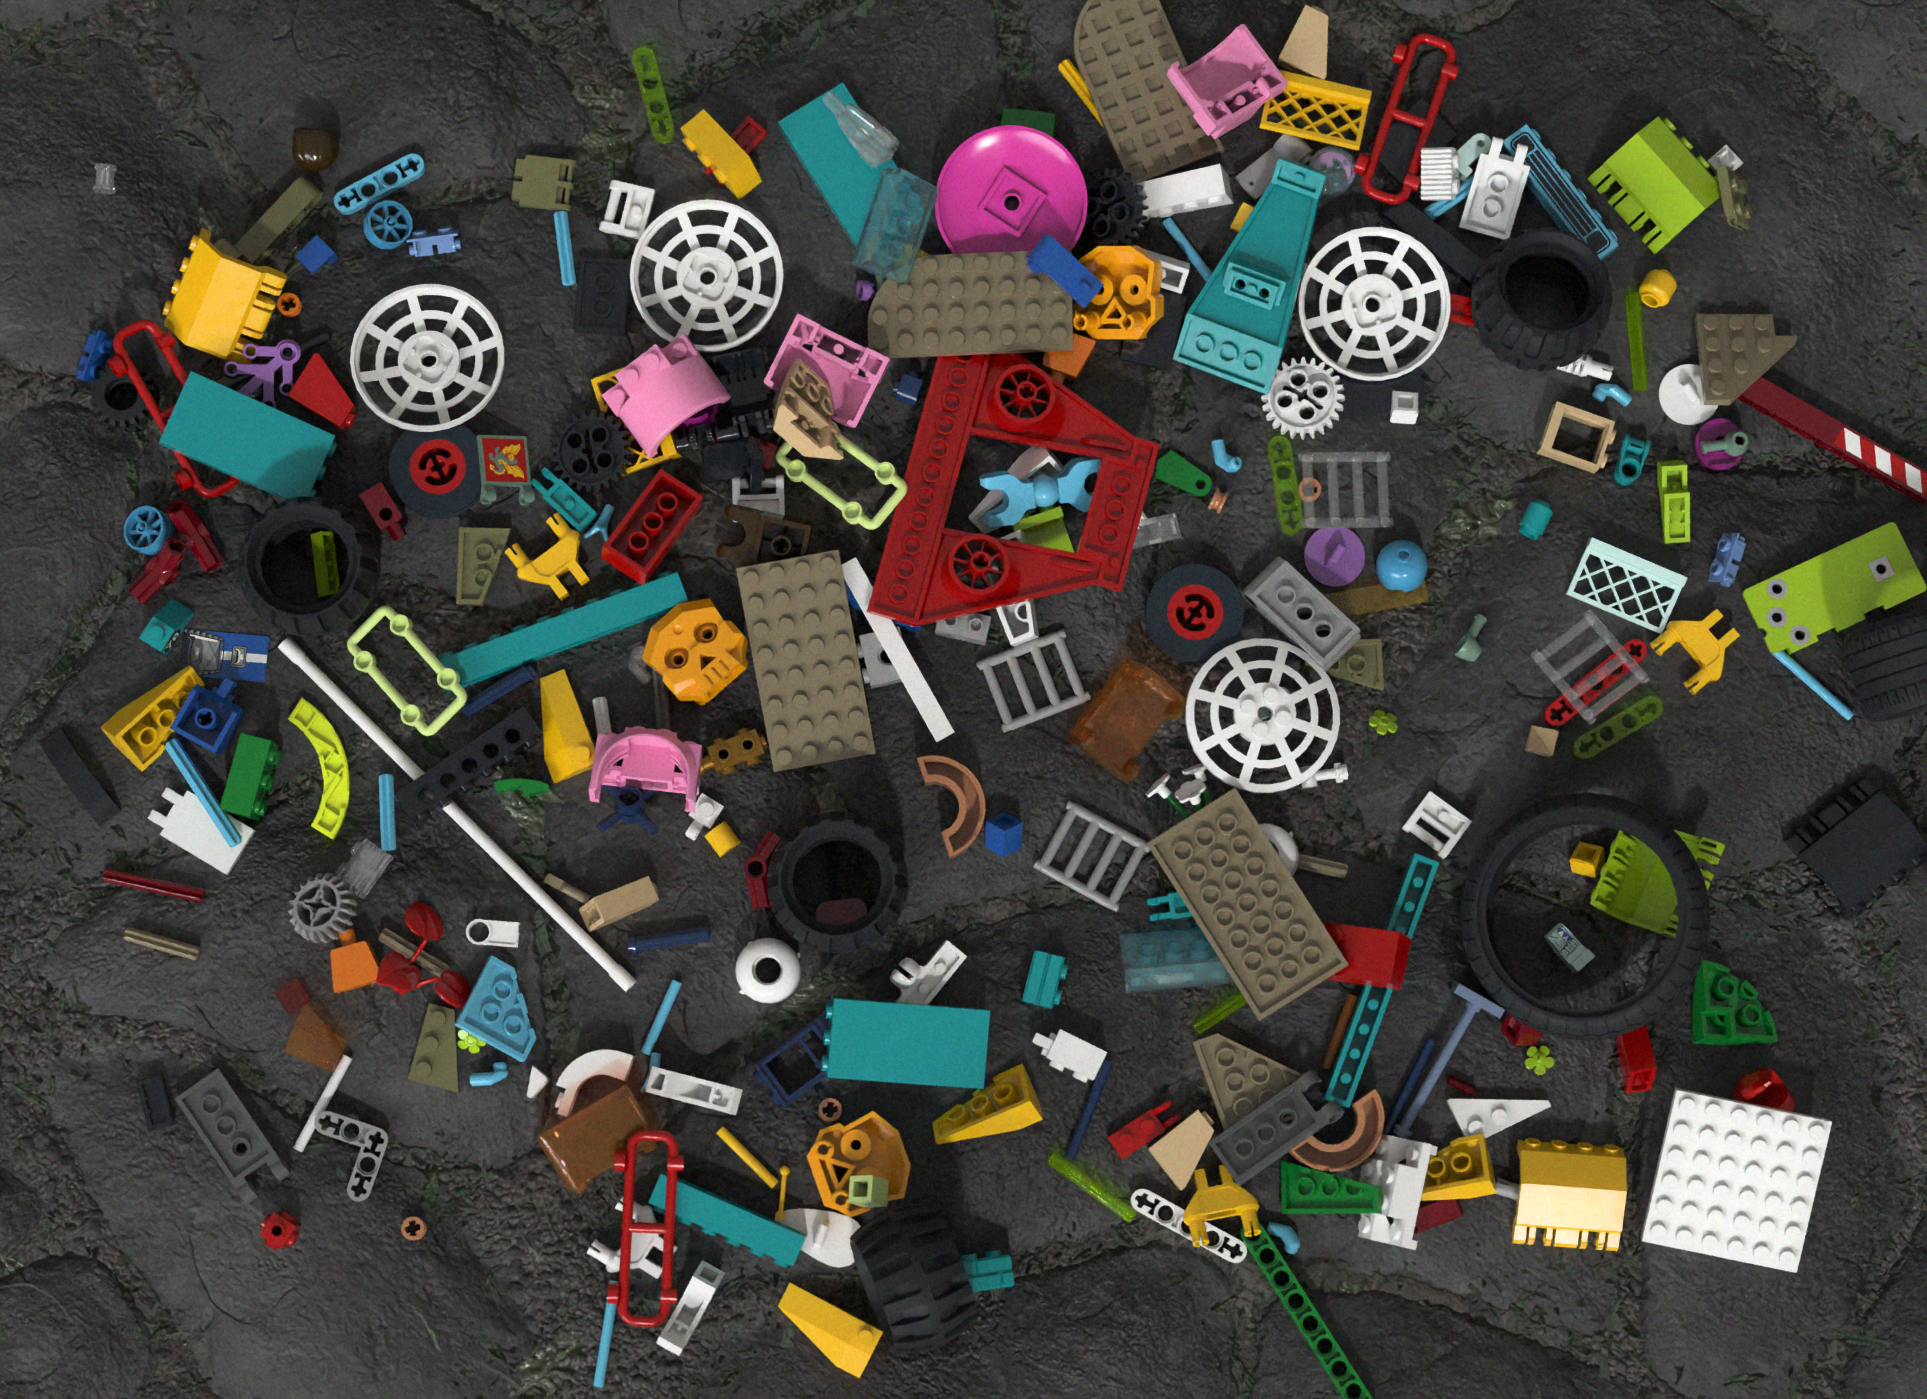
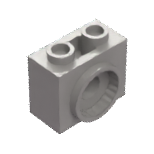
[856,627,903,689]

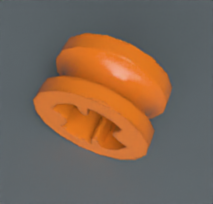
[277,293,302,318]

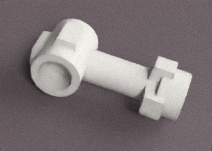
[1299,763,1348,788]

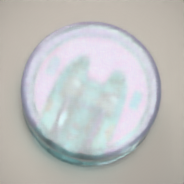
[1308,146,1355,197]

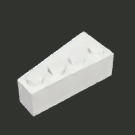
[973,530,1039,647]

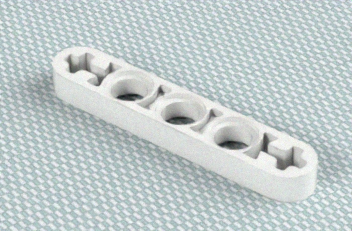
[1130,1189,1247,1263]

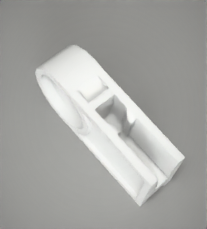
[466,919,520,948]

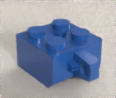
[169,677,247,756]

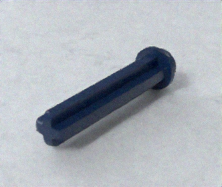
[461,662,537,717]
[627,926,711,955]

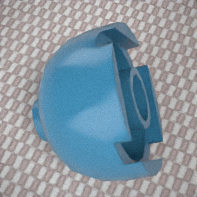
[1376,540,1428,592]

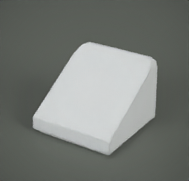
[1390,391,1418,424]
[527,1066,550,1098]

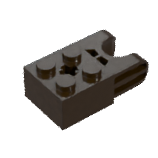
[716,504,814,565]

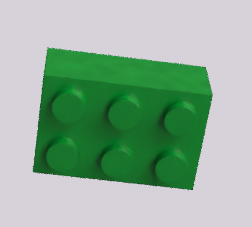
[219,733,282,821]

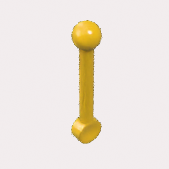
[775,1166,790,1221]

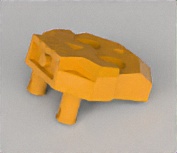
[1073,245,1164,339]
[642,598,749,705]
[807,1111,911,1217]

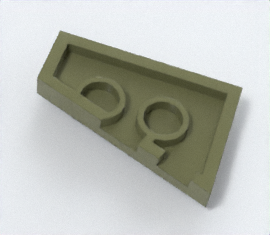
[456,527,512,606]
[1304,639,1384,691]
[408,1003,460,1093]

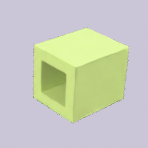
[848,1175,889,1208]

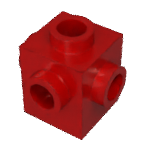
[260,1210,301,1250]

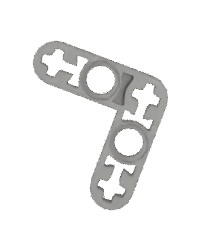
[314,1111,389,1202]

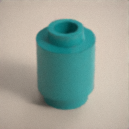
[1519,499,1553,540]

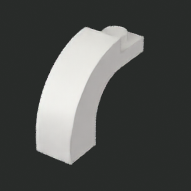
[555,1050,635,1117]
[645,1066,743,1115]
[656,1260,725,1356]

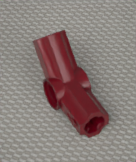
[166,499,225,573]
[127,537,187,605]
[744,830,781,910]

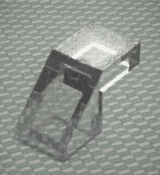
[1132,513,1181,550]

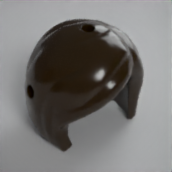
[292,128,340,173]

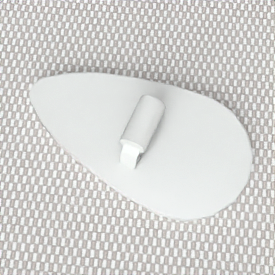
[775,1208,861,1268]

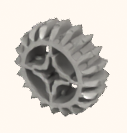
[288,873,358,943]

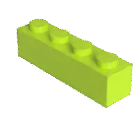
[310,531,340,598]

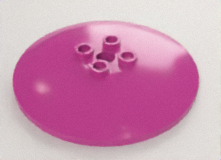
[935,125,1088,254]

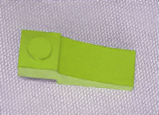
[1657,460,1690,544]

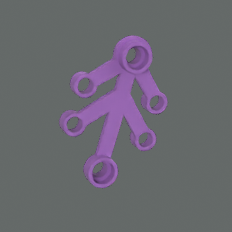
[224,339,301,409]

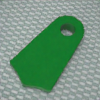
[1155,450,1212,497]

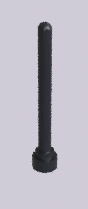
[215,331,331,390]

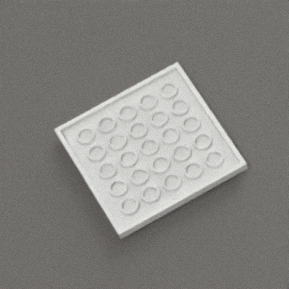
[1641,1088,1832,1273]

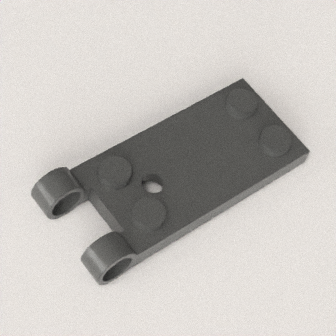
[174,1068,291,1204]
[1209,1070,1344,1186]

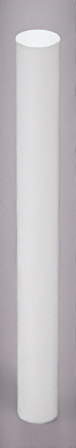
[293,1054,352,1152]

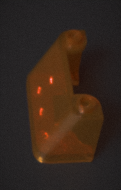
[1068,659,1187,784]
[536,1084,659,1195]

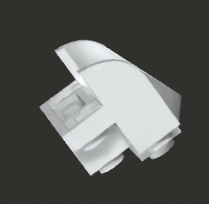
[1358,1134,1438,1250]

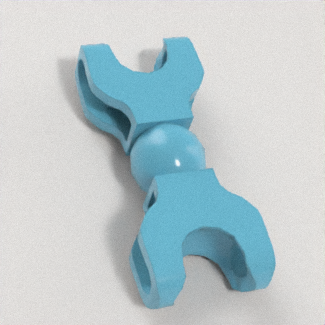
[979,456,1101,527]

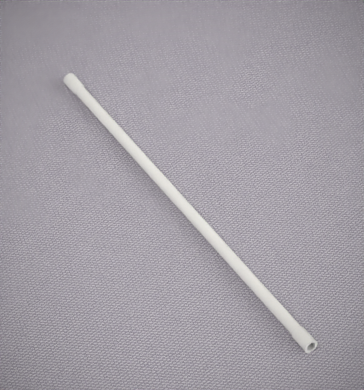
[278,637,636,992]

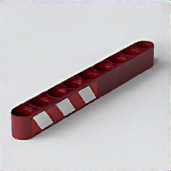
[1737,377,1927,505]

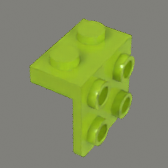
[1011,505,1074,552]

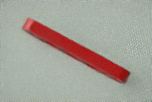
[1543,639,1647,727]

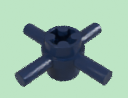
[597,785,659,835]

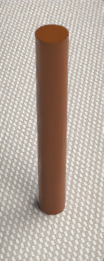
[1321,994,1358,1071]

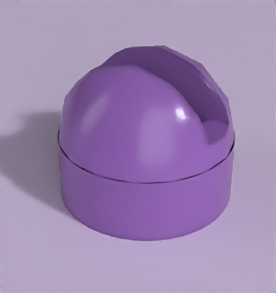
[856,280,876,301]

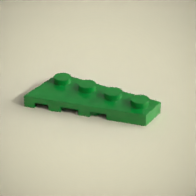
[1281,1161,1382,1214]

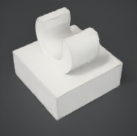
[1707,145,1743,174]

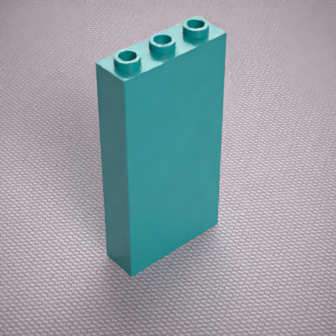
[778,82,924,254]
[158,371,337,501]
[821,997,990,1089]

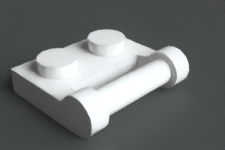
[599,180,656,239]
[732,475,785,522]
[1402,791,1472,859]

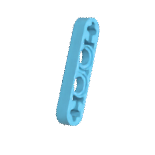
[334,153,426,215]

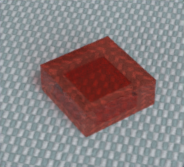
[275,979,312,1015]

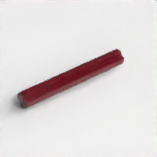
[103,868,206,903]

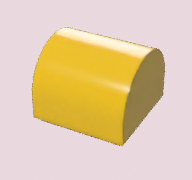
[705,821,741,858]

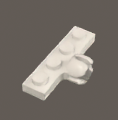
[890,940,967,1004]

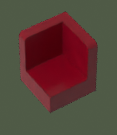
[1500,1014,1543,1046]

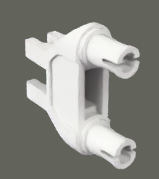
[587,1196,678,1279]

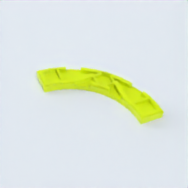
[288,698,350,840]

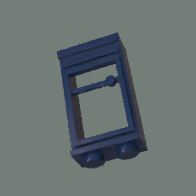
[753,1011,830,1108]

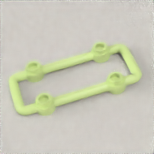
[776,421,908,530]
[347,605,467,736]

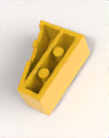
[680,109,762,200]

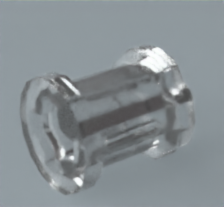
[93,163,117,194]

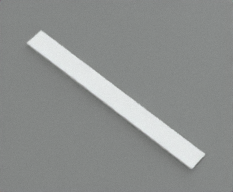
[841,557,954,742]

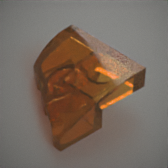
[284,1003,346,1071]

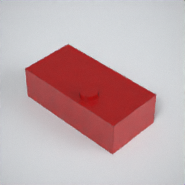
[601,469,703,586]
[1322,922,1411,990]

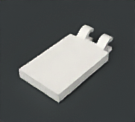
[1459,137,1530,240]
[147,787,255,875]

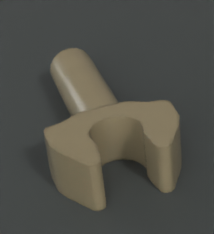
[544,873,591,904]

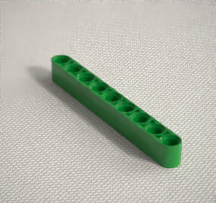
[1239,1224,1373,1399]

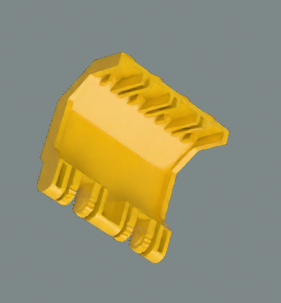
[162,228,287,364]
[1512,1138,1627,1251]

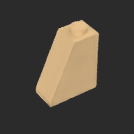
[1276,5,1328,80]
[579,876,659,933]
[1147,1110,1214,1190]

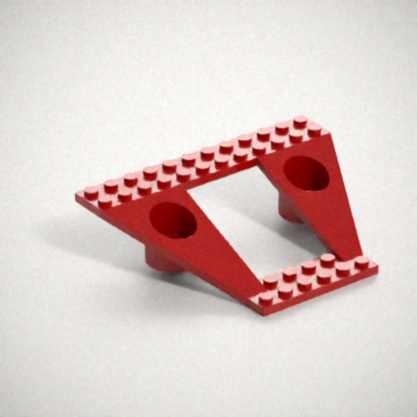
[866,353,1160,627]

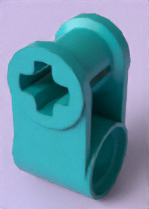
[1614,433,1651,486]

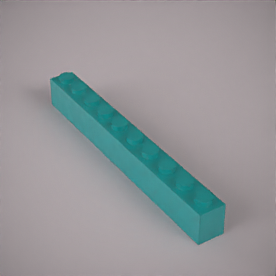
[438,571,689,694]
[1321,853,1440,1108]

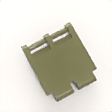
[511,155,577,212]
[1717,165,1752,231]

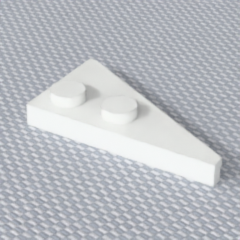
[1446,1099,1551,1138]

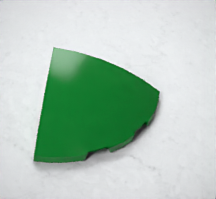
[1692,960,1778,1045]

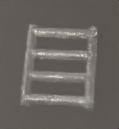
[1298,452,1394,528]
[1530,610,1650,725]

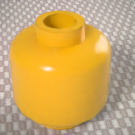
[1639,269,1677,308]

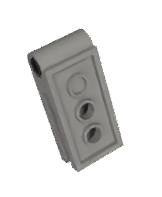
[1241,556,1361,672]

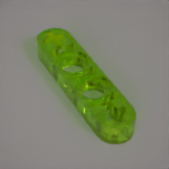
[632,47,675,144]
[1267,436,1303,535]
[1572,696,1663,759]

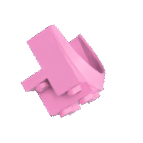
[589,726,702,812]

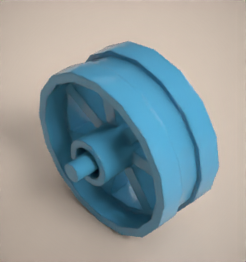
[363,200,412,250]
[124,505,174,555]

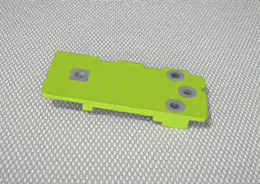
[1742,522,1927,655]

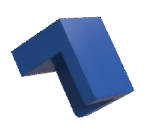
[295,235,339,274]
[985,811,1023,857]

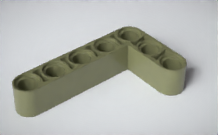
[214,176,323,266]

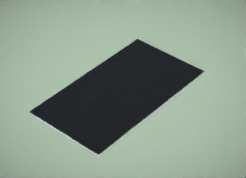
[1332,356,1426,420]

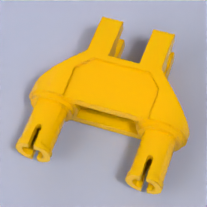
[505,512,590,601]
[1650,609,1740,695]
[1183,1164,1261,1247]

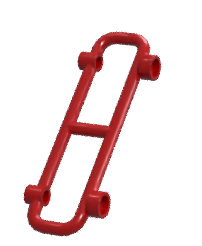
[1353,33,1459,205]
[107,319,240,498]
[607,1130,684,1327]

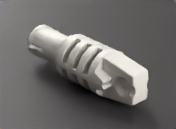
[1556,354,1613,382]

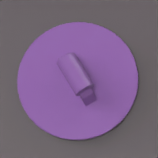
[1304,526,1365,587]

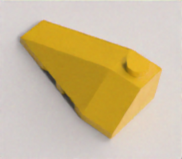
[100,665,205,772]
[540,669,596,784]
[932,1064,1043,1144]
[1420,1133,1497,1201]
[778,1283,883,1378]

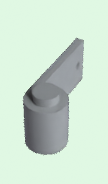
[1235,134,1313,201]

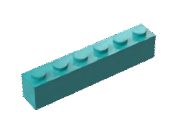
[648,1172,808,1268]

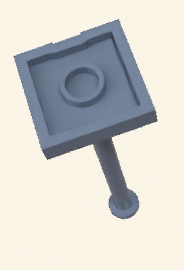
[1393,981,1505,1139]

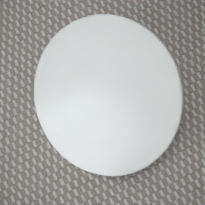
[1659,364,1718,425]

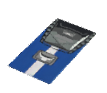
[179,629,269,682]

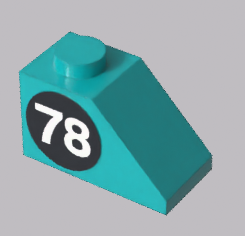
[139,598,195,656]

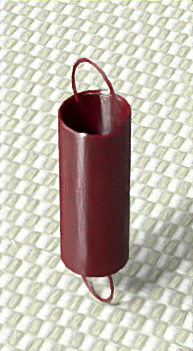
[1441,1075,1481,1095]

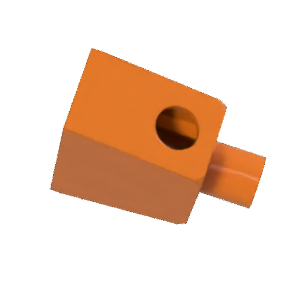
[1042,333,1096,384]
[330,929,380,993]

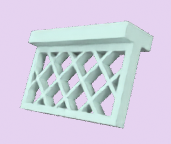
[1566,537,1687,634]

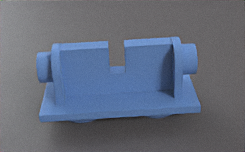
[407,226,461,257]
[1708,533,1746,587]

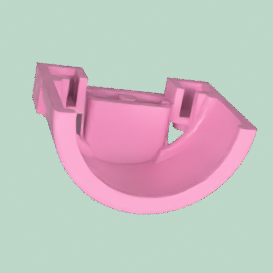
[1167,24,1289,140]
[764,313,891,428]
[602,334,731,458]

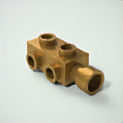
[700,727,768,777]

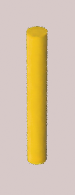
[716,1126,779,1189]

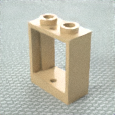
[1537,401,1616,474]

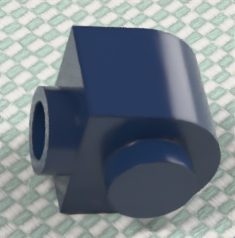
[892,371,924,406]

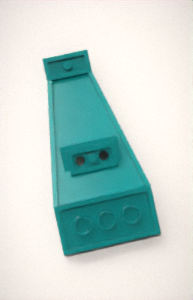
[1173,156,1328,395]

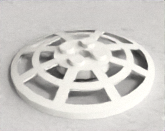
[630,199,784,352]
[1298,227,1450,381]
[350,284,505,432]
[1185,638,1340,793]

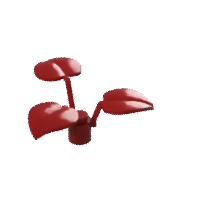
[376,901,471,1009]

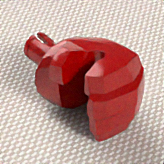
[1732,1067,1796,1112]

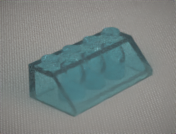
[851,168,940,284]
[1119,928,1230,993]

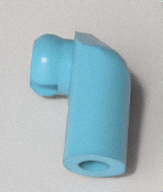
[1592,383,1632,407]
[1211,439,1242,473]
[470,1062,509,1086]
[1267,1222,1301,1254]

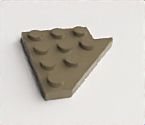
[1695,314,1797,405]
[1192,1033,1303,1131]

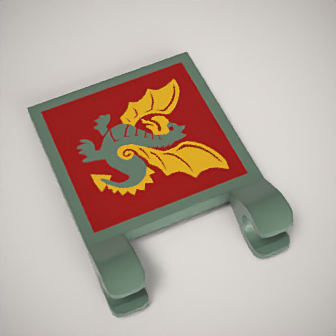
[477,435,535,505]

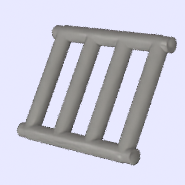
[976,629,1091,733]
[1033,800,1150,912]

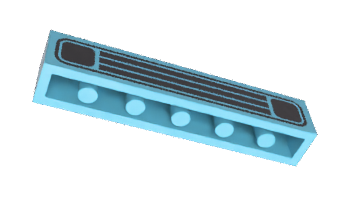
[1501,124,1618,260]

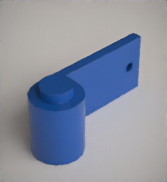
[1025,234,1104,308]

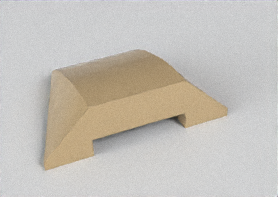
[773,358,844,460]

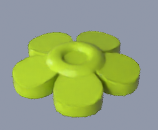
[1368,710,1398,735]
[457,1029,486,1053]
[1524,1046,1554,1075]

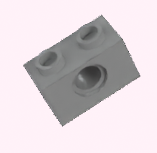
[935,613,991,646]

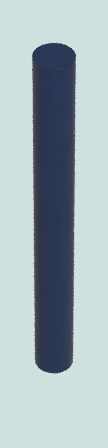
[1382,1038,1437,1135]
[1065,1060,1113,1161]

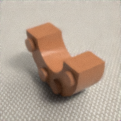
[917,756,985,859]
[1289,1089,1385,1172]

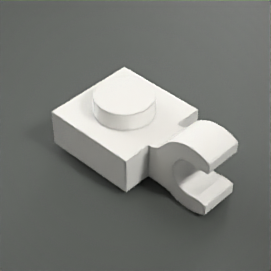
[685,793,724,841]

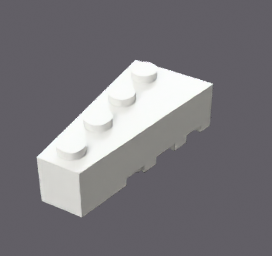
[1124,164,1234,223]

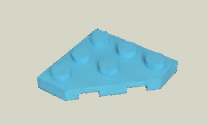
[454,955,536,1062]

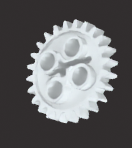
[1261,357,1345,440]

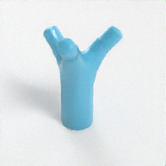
[584,504,615,541]
[640,1053,661,1093]

